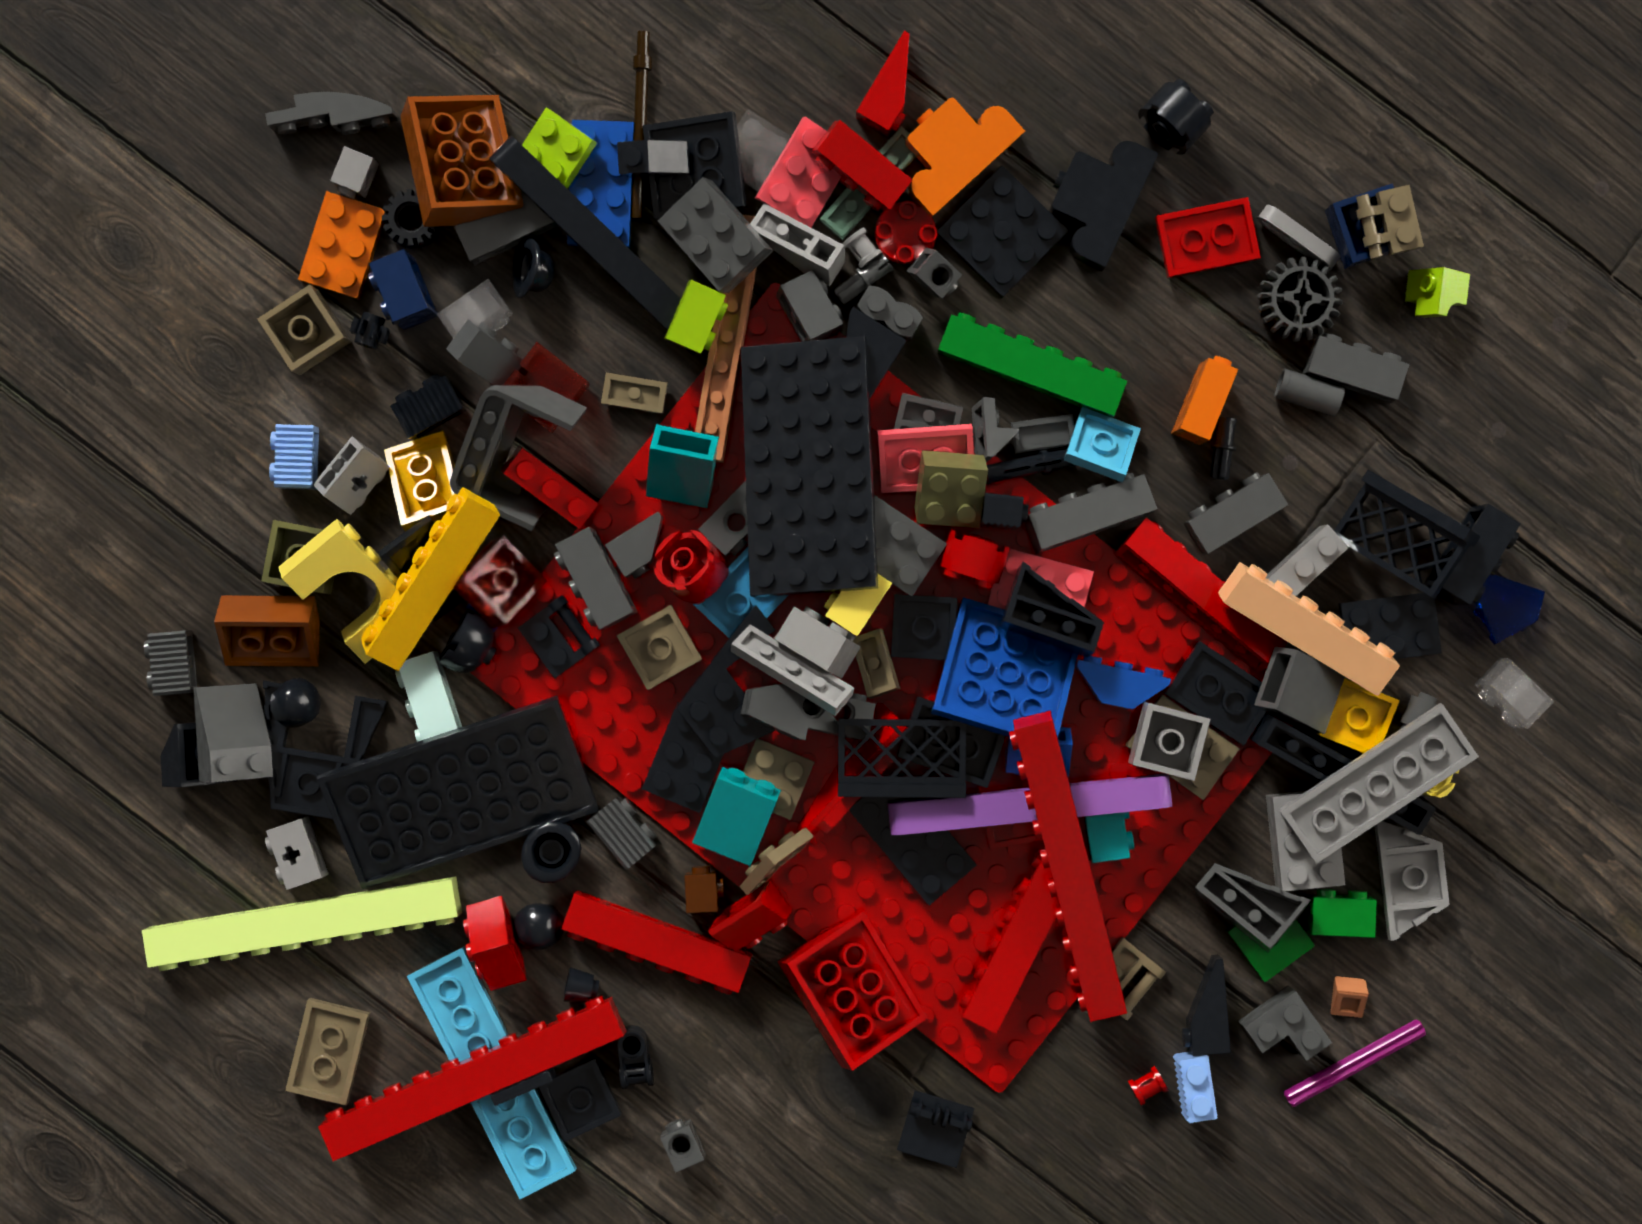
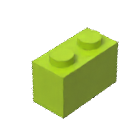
[664,280,728,354]

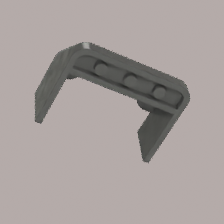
[450,385,587,531]

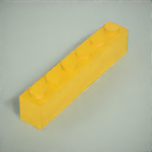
[362,487,500,671]

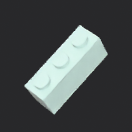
[395,651,462,742]

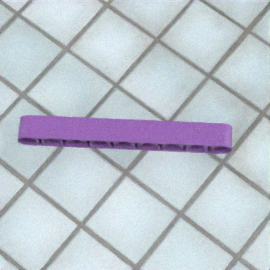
[887,774,1173,835]

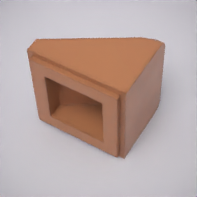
[1331,976,1369,1018]

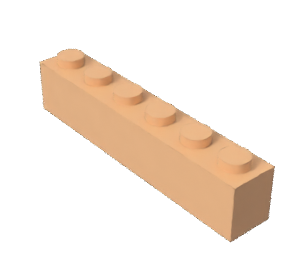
[1218,562,1400,696]

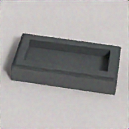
[1010,414,1074,454]

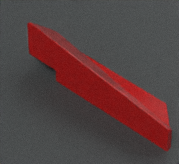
[797,703,907,846]

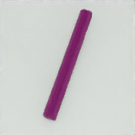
[1284,1020,1426,1107]

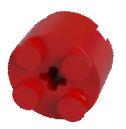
[939,529,1010,589]
[654,530,729,604]

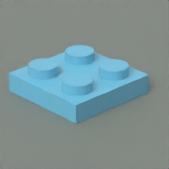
[1064,407,1141,482]

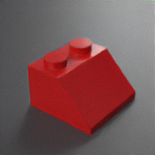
[708,880,792,952]

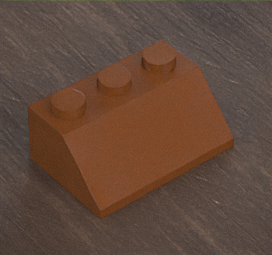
[214,595,320,666]

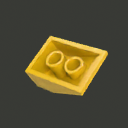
[384,431,455,532]

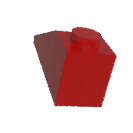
[856,31,910,137]

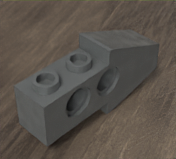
[741,683,876,741]

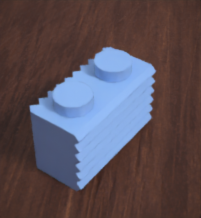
[269,424,319,490]
[1173,1052,1218,1123]

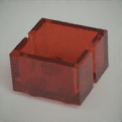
[504,342,590,433]

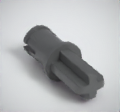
[834,253,894,304]

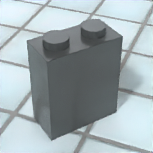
[1254,646,1345,734]

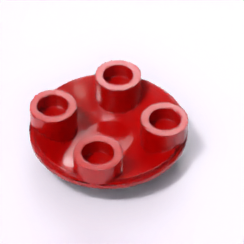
[875,200,938,264]

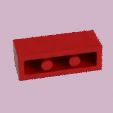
[811,120,912,211]
[501,445,598,529]

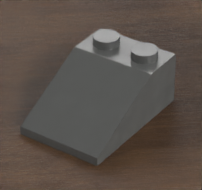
[194,683,273,782]

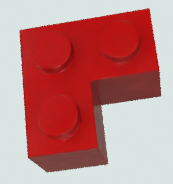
[463,896,526,991]

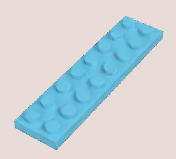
[407,947,577,1199]

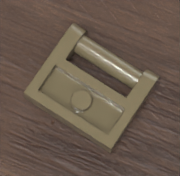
[1112,937,1166,1021]

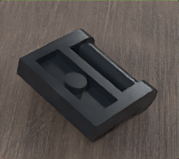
[518,595,600,678]

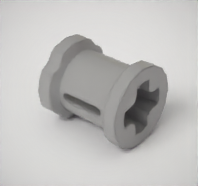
[842,227,882,269]

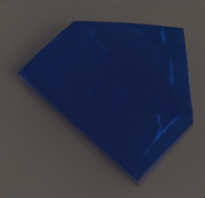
[1473,575,1545,645]

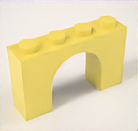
[278,519,398,664]

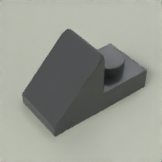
[972,397,1019,463]

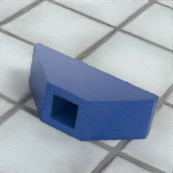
[1075,656,1171,709]

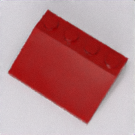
[778,911,928,1071]

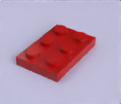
[1155,197,1261,279]

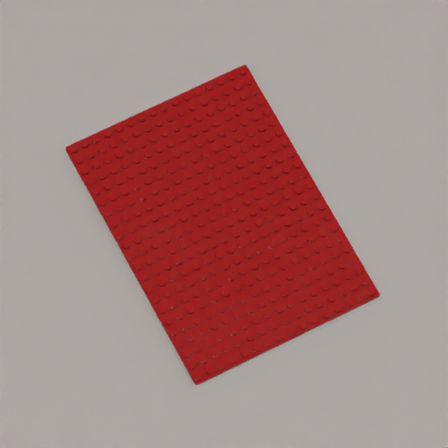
[470,283,1294,1093]

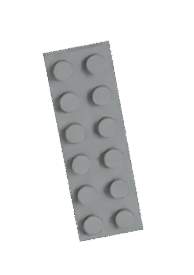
[1279,703,1479,863]

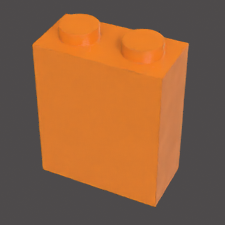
[1171,356,1238,445]

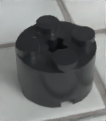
[1138,79,1214,155]

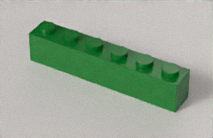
[937,312,1127,417]

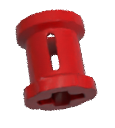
[1128,1066,1169,1106]

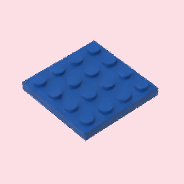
[931,597,1078,737]

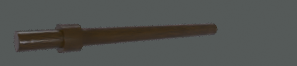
[631,31,652,220]

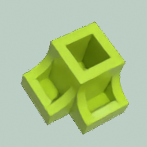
[1405,267,1470,318]

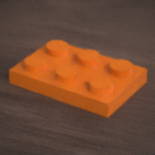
[298,191,385,300]

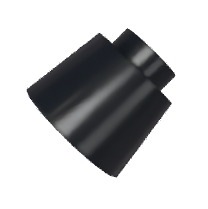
[563,967,599,1003]

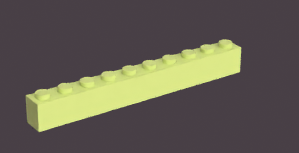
[142,876,462,971]

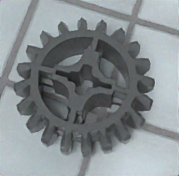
[1257,257,1343,342]

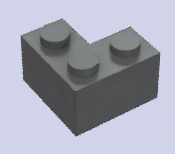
[1238,985,1332,1061]

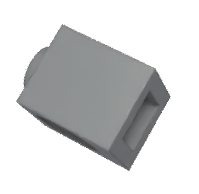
[330,146,379,199]

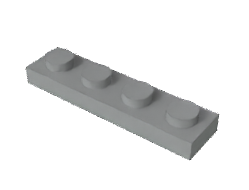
[731,624,854,716]

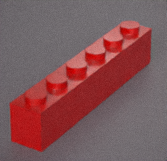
[1115,517,1288,673]
[959,847,1060,1034]
[561,890,752,995]

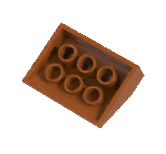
[400,95,524,227]

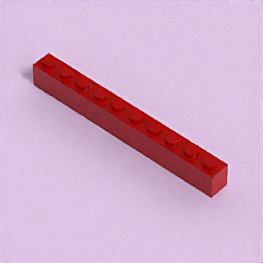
[1009,710,1127,1022]
[318,995,627,1161]

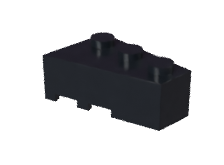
[999,561,1104,658]

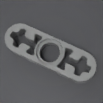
[1257,205,1340,270]

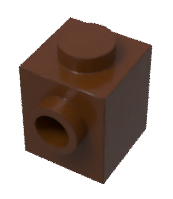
[685,866,724,913]

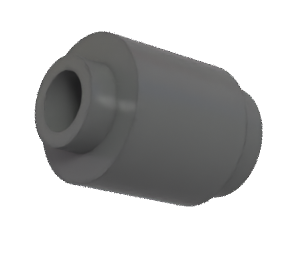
[1400,692,1438,729]

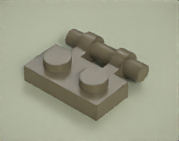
[1356,185,1424,259]

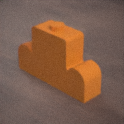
[905,98,1025,218]

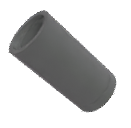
[1274,368,1345,417]

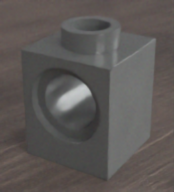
[906,248,962,299]
[660,1119,706,1173]

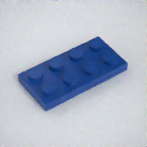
[567,120,634,248]

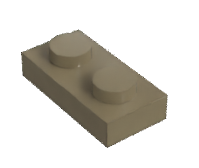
[601,372,668,414]
[853,629,900,699]

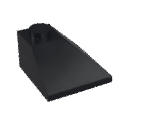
[160,722,237,787]

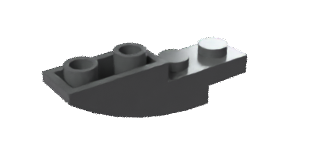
[265,92,398,135]

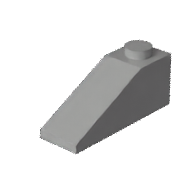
[750,203,846,287]

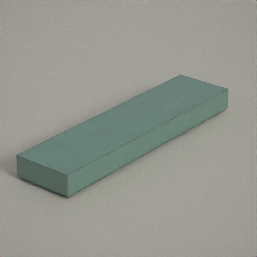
[819,126,916,241]

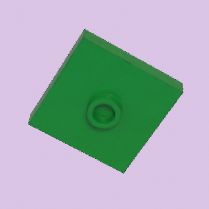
[1226,920,1315,982]

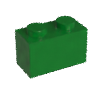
[1306,889,1377,938]

